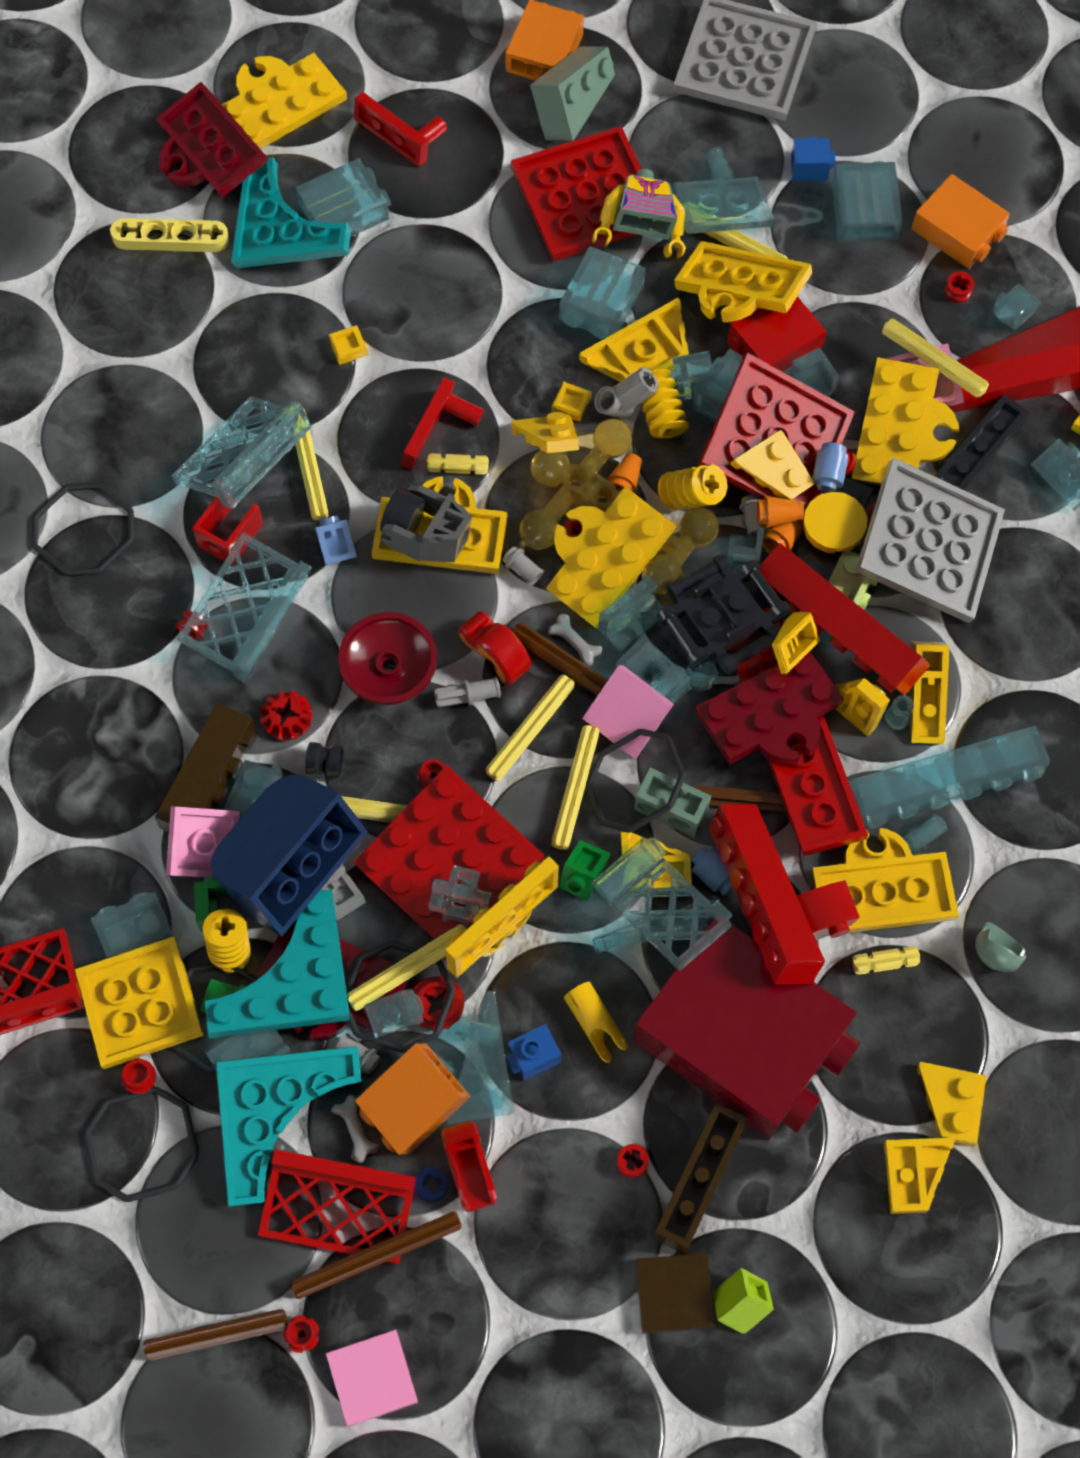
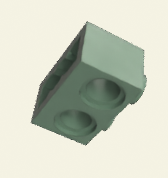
[634,767,711,837]

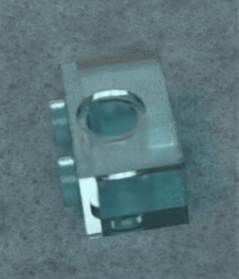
[615,636,691,707]

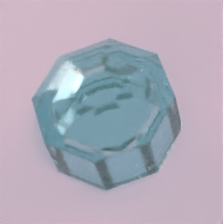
[684,660,718,692]

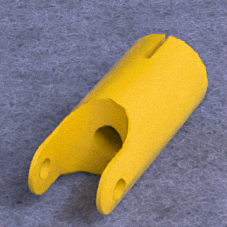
[564,982,628,1063]

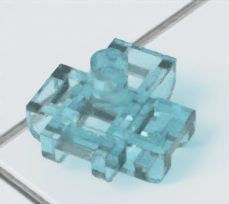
[428,865,491,928]

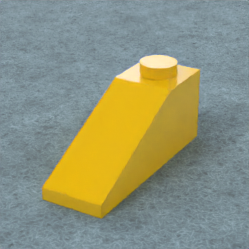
[909,641,950,744]

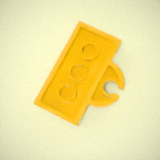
[222,53,347,149]
[674,241,812,322]
[852,357,959,486]
[371,476,507,574]
[546,487,677,629]
[811,828,959,933]
[445,857,559,978]

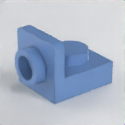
[314,516,357,565]

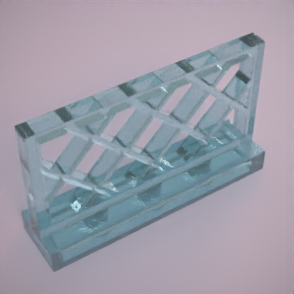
[171,396,311,509]
[177,532,312,682]

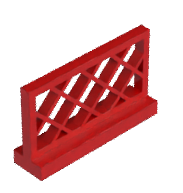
[0,928,85,1035]
[258,1149,418,1264]

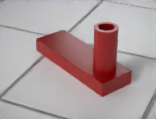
[354,92,447,167]
[401,377,484,471]

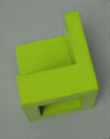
[712,1268,774,1334]

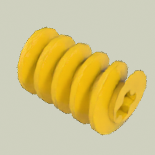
[641,369,689,439]
[657,464,727,511]
[203,909,251,973]

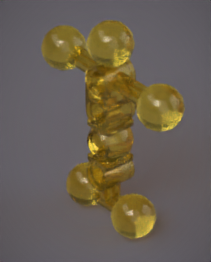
[519,418,719,595]

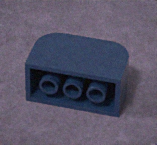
[210,775,368,936]

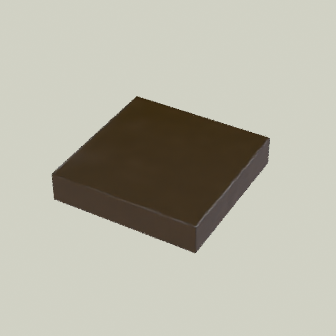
[635,1253,715,1334]

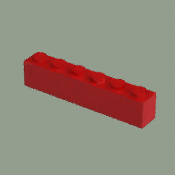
[760,543,931,696]
[709,804,825,985]

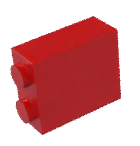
[728,296,827,372]

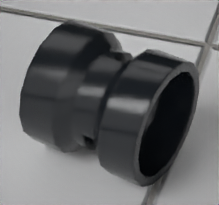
[305,742,344,778]

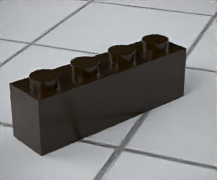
[155,703,257,832]
[653,1103,748,1255]

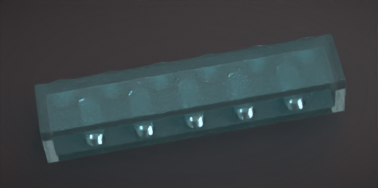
[848,725,1051,828]

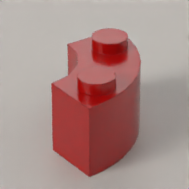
[797,880,860,941]

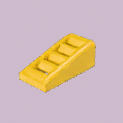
[772,612,820,674]

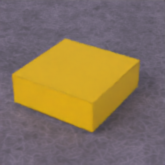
[328,325,368,365]
[552,382,592,422]

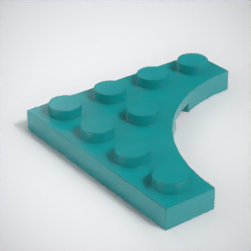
[231,157,351,269]
[205,889,350,1039]
[215,1046,361,1207]

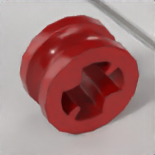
[944,271,974,303]
[176,610,210,640]
[617,1144,649,1179]

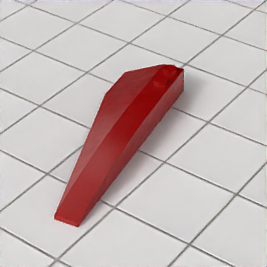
[948,307,1080,412]

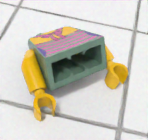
[592,169,686,259]

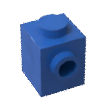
[790,137,836,181]
[505,1024,562,1081]

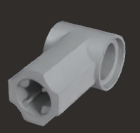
[594,367,659,420]

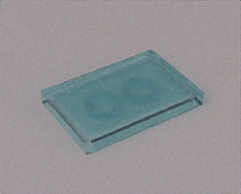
[671,177,774,234]

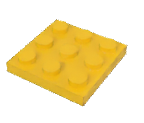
[75,936,204,1069]

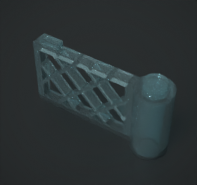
[592,837,732,971]

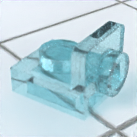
[992,283,1041,330]
[364,989,424,1039]

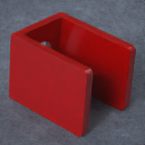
[192,486,263,566]

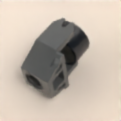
[380,485,472,562]

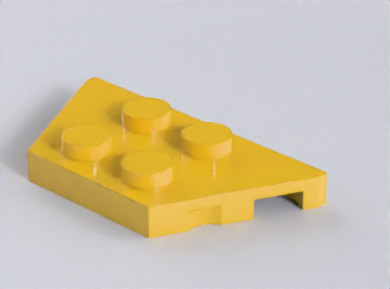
[579,298,689,382]

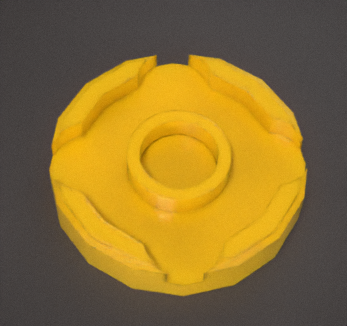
[803,492,868,553]

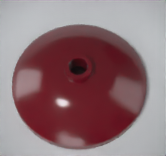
[338,612,437,705]

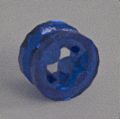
[416,1168,448,1203]

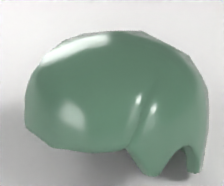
[975,922,1026,973]

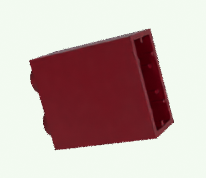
[633,914,861,1140]

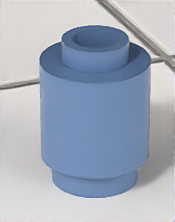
[812,442,849,492]
[691,846,733,896]

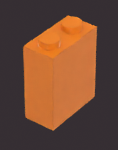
[505,0,584,80]
[911,174,1010,269]
[355,1043,471,1155]

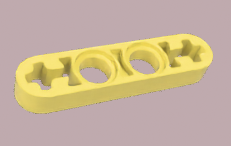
[110,218,229,252]

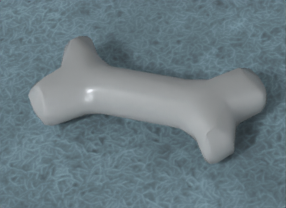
[548,614,602,667]
[331,1094,380,1163]

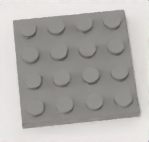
[673,0,817,121]
[855,458,1005,623]

